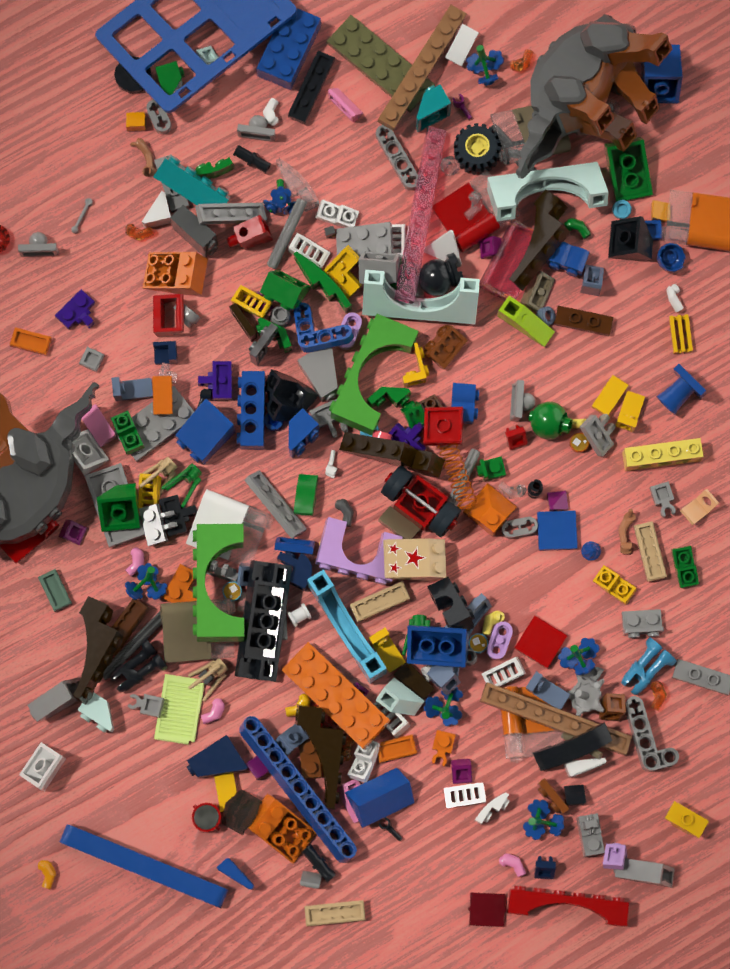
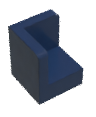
[153,341,178,365]

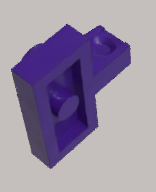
[55,289,95,330]
[198,361,232,400]
[389,422,426,451]

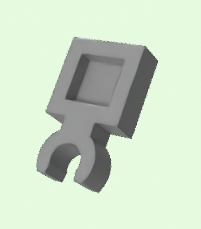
[649,482,676,518]
[128,694,165,718]

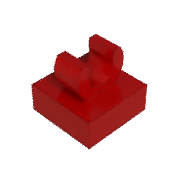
[505,425,528,450]

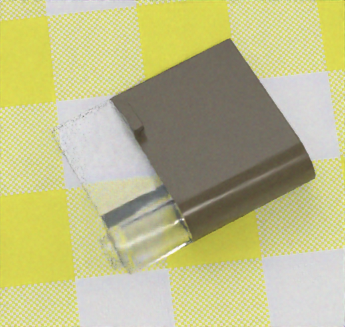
[490,106,571,165]
[160,598,235,663]

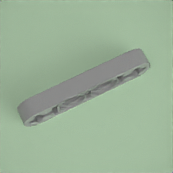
[376,125,420,190]

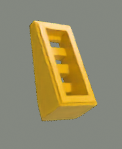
[231,285,272,318]
[138,473,162,514]

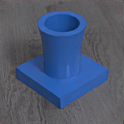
[656,364,706,415]

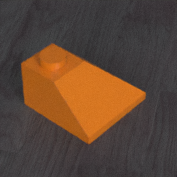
[463,483,517,537]

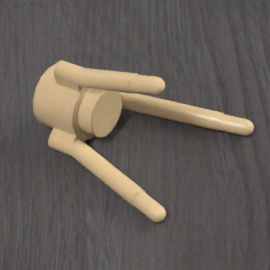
[138,457,178,495]
[188,658,228,702]

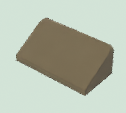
[520,271,555,312]
[378,506,420,539]

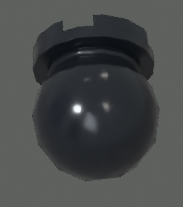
[418,253,463,296]

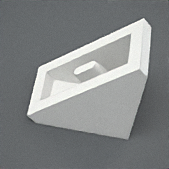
[142,191,171,229]

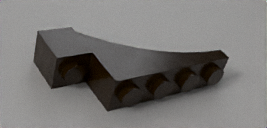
[509,189,570,291]
[339,432,445,478]
[73,596,123,705]
[295,704,346,809]

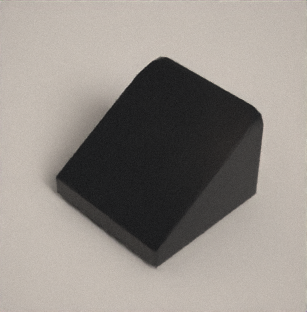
[564,784,586,806]

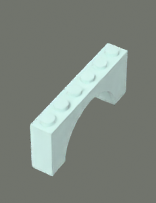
[487,162,609,221]
[362,270,480,324]

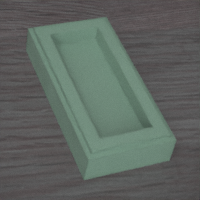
[38,569,72,612]

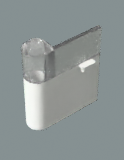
[186,489,273,565]

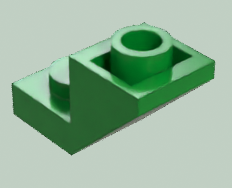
[256,318,292,353]
[367,387,411,408]

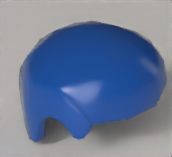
[657,243,686,272]

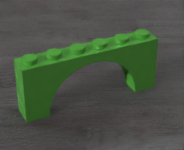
[329,314,419,436]
[193,524,244,642]

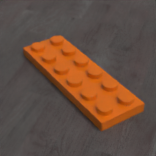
[282,642,391,749]

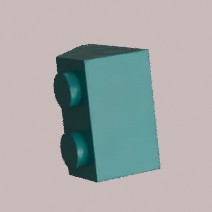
[416,85,451,133]

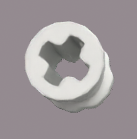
[287,603,312,627]

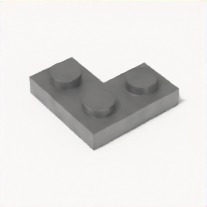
[249,323,278,366]

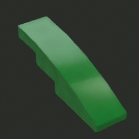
[293,252,352,313]

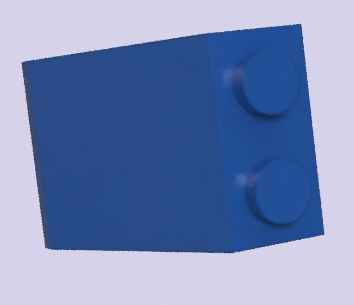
[641,45,683,103]
[175,399,236,465]

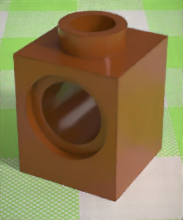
[599,693,626,721]

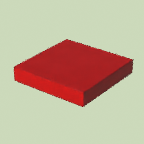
[423,407,464,446]
[514,615,567,669]

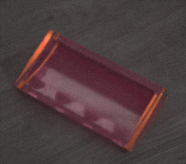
[479,220,533,301]

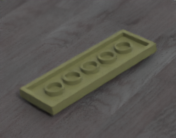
[327,15,435,113]

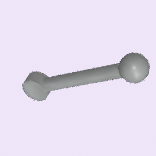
[71,198,93,233]

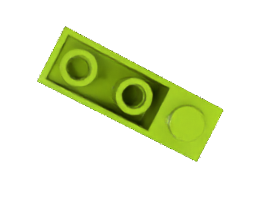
[497,296,555,347]

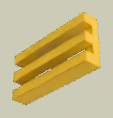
[669,314,693,354]

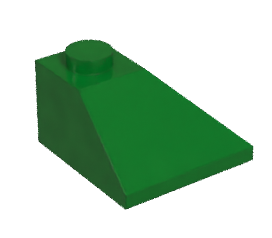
[97,483,140,532]

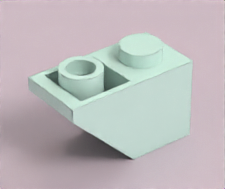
[376,677,425,716]
[78,693,114,733]

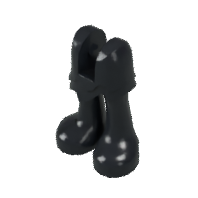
[109,638,168,693]

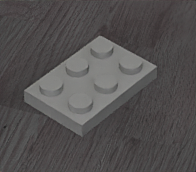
[336,222,393,265]

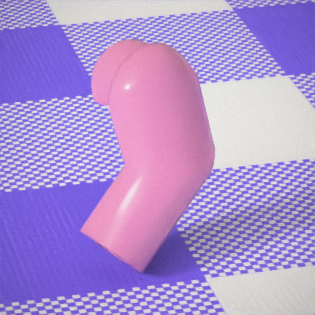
[125,548,144,577]
[201,698,225,724]
[499,853,526,877]

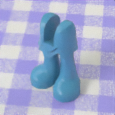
[621,637,677,695]

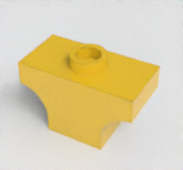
[664,801,709,839]

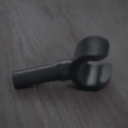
[197,389,212,408]
[379,817,403,842]

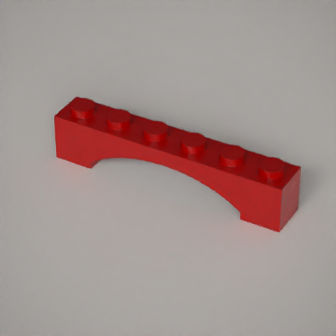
[507,886,629,927]

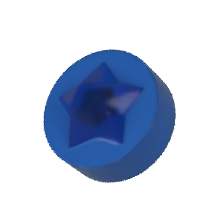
[264,413,283,431]

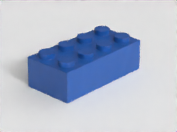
[256,8,321,90]

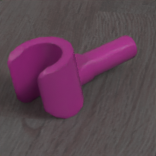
[453,94,472,120]

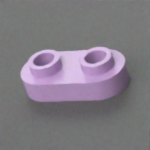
[336,312,362,350]
[487,622,513,660]

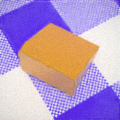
[126,112,146,131]
[651,200,670,222]

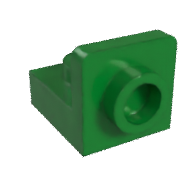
[400,401,425,429]
[477,456,506,481]

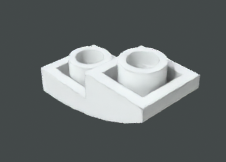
[445,24,479,66]
[315,200,359,228]
[348,741,380,783]
[474,793,510,825]

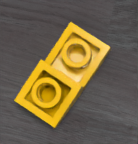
[593,565,637,605]

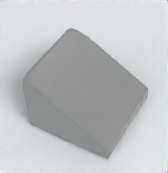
[300,871,322,889]

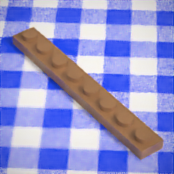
[377,5,467,131]
[480,682,632,756]

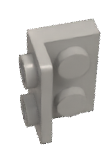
[621,609,664,638]

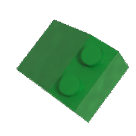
[604,137,653,202]

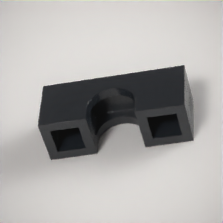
[427,577,475,631]

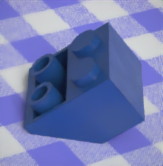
[289,408,320,458]

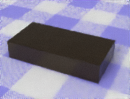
[229,303,257,342]
[394,662,434,700]

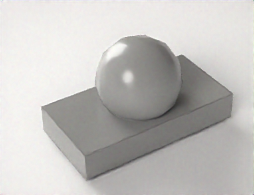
[237,115,276,142]
[18,232,58,257]
[510,380,536,422]

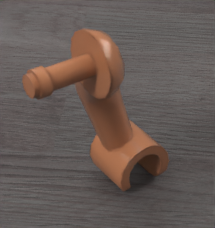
[130,138,157,177]
[618,509,636,554]

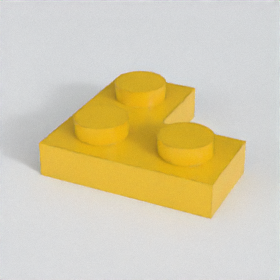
[323,245,362,298]

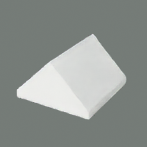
[72,429,109,476]
[19,742,66,792]

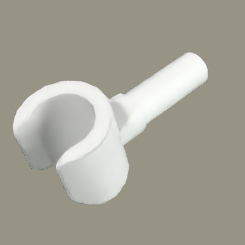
[325,450,338,478]

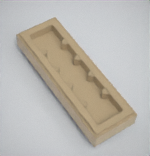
[633,521,667,582]
[350,581,411,623]
[304,900,365,926]

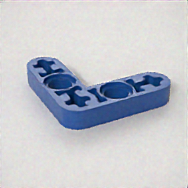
[294,302,354,353]

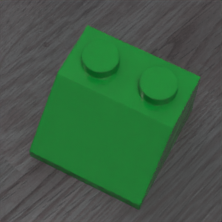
[260,270,311,310]

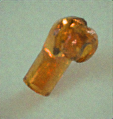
[510,49,534,72]
[650,681,667,711]

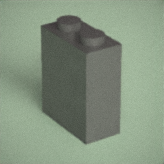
[170,205,218,258]

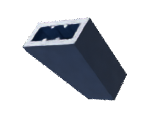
[187,735,248,778]

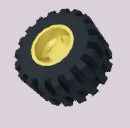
[454,123,501,175]

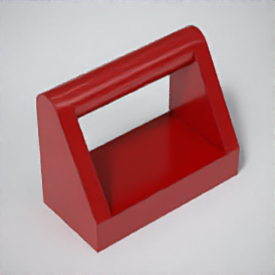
[153,294,184,337]

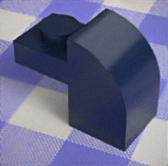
[277,551,312,591]

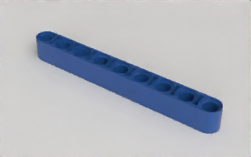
[239,716,357,863]
[59,824,228,908]

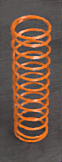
[437,445,478,509]

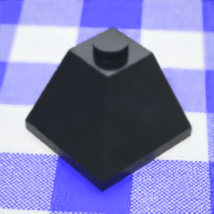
[608,216,653,261]

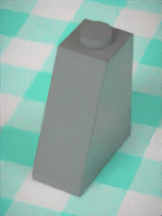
[297,348,338,402]
[27,677,81,722]
[614,858,675,888]

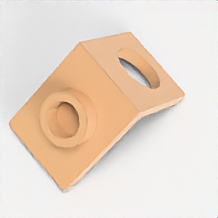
[680,489,719,525]

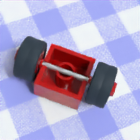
[381,466,461,537]

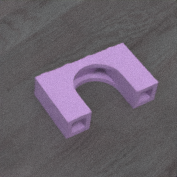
[315,517,403,585]

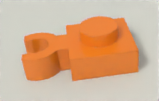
[432,730,456,766]

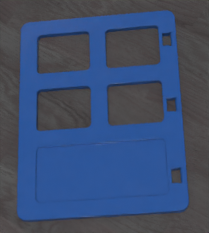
[95,0,297,113]

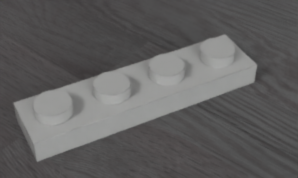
[195,203,267,225]
[244,470,307,539]

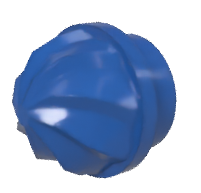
[581,541,601,561]

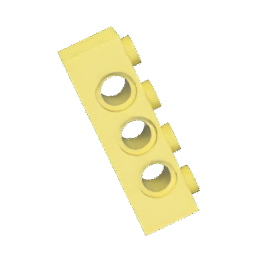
[622,438,704,471]

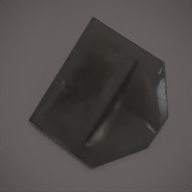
[221,789,262,835]

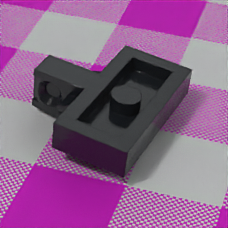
[159,495,197,537]

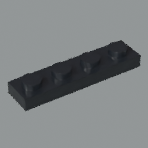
[288,50,335,125]

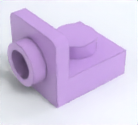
[603,843,627,870]

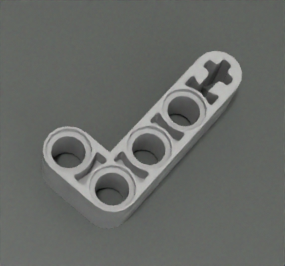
[625,696,679,772]

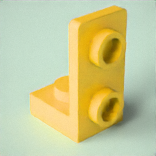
[402,343,429,388]
[615,391,645,432]
[369,627,405,672]

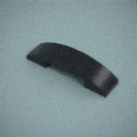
[533,722,613,771]

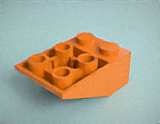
[143,252,208,295]
[243,793,316,863]

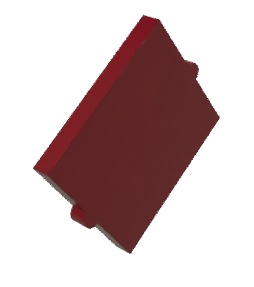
[468,892,507,927]

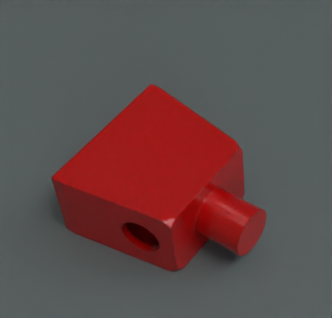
[226,215,273,249]

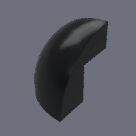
[265,369,318,421]

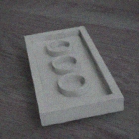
[114,386,194,462]
[85,463,145,548]

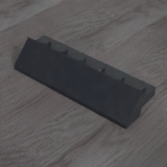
[235,560,292,682]

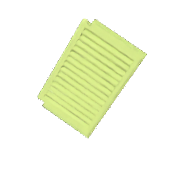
[154,674,205,745]

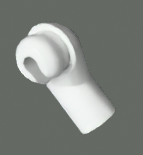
[263,98,279,126]
[666,284,684,312]

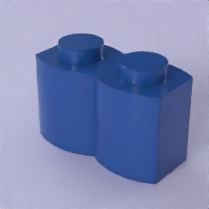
[546,242,590,277]
[451,383,479,424]

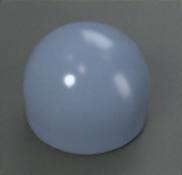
[536,306,555,325]

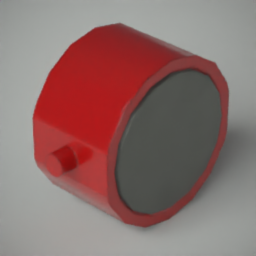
[192,802,222,833]

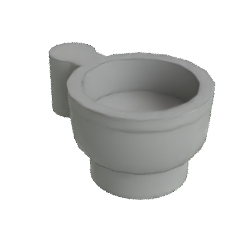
[173,304,201,328]
[270,306,294,327]

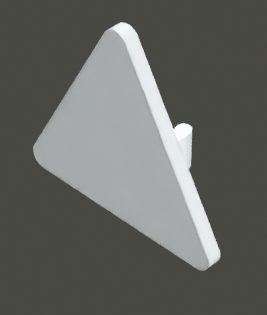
[423,230,462,267]

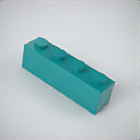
[153,156,230,205]

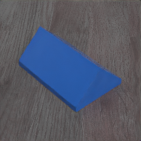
[407,625,469,667]
[345,768,414,828]

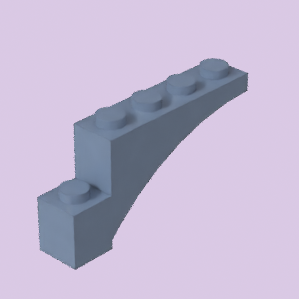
[426,593,492,695]

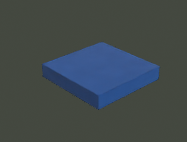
[537,510,578,551]

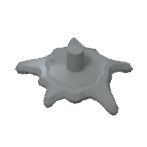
[568,675,604,717]

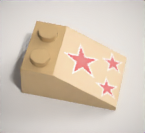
[383,538,446,581]

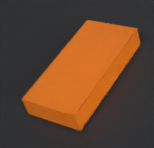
[10,327,52,356]
[152,376,173,415]
[377,734,417,763]

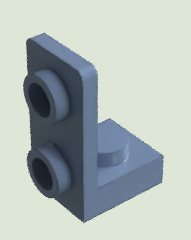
[112,377,153,401]
[526,671,570,710]
[275,724,309,757]

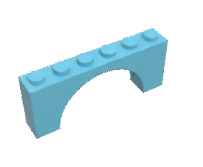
[307,569,387,684]

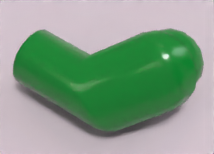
[564,218,591,239]

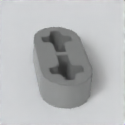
[146,100,171,135]
[501,517,538,539]

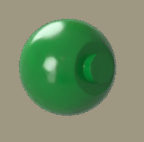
[528,401,573,440]

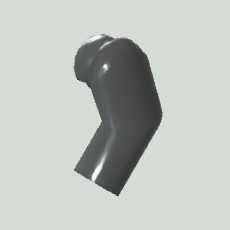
[335,499,354,527]

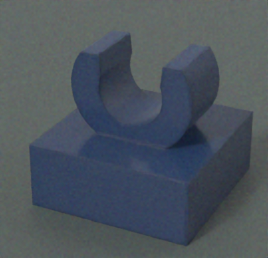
[534,856,556,879]

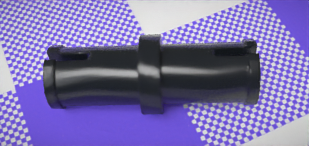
[233,145,271,174]
[527,479,543,499]
[301,844,336,882]

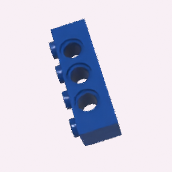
[237,371,265,450]

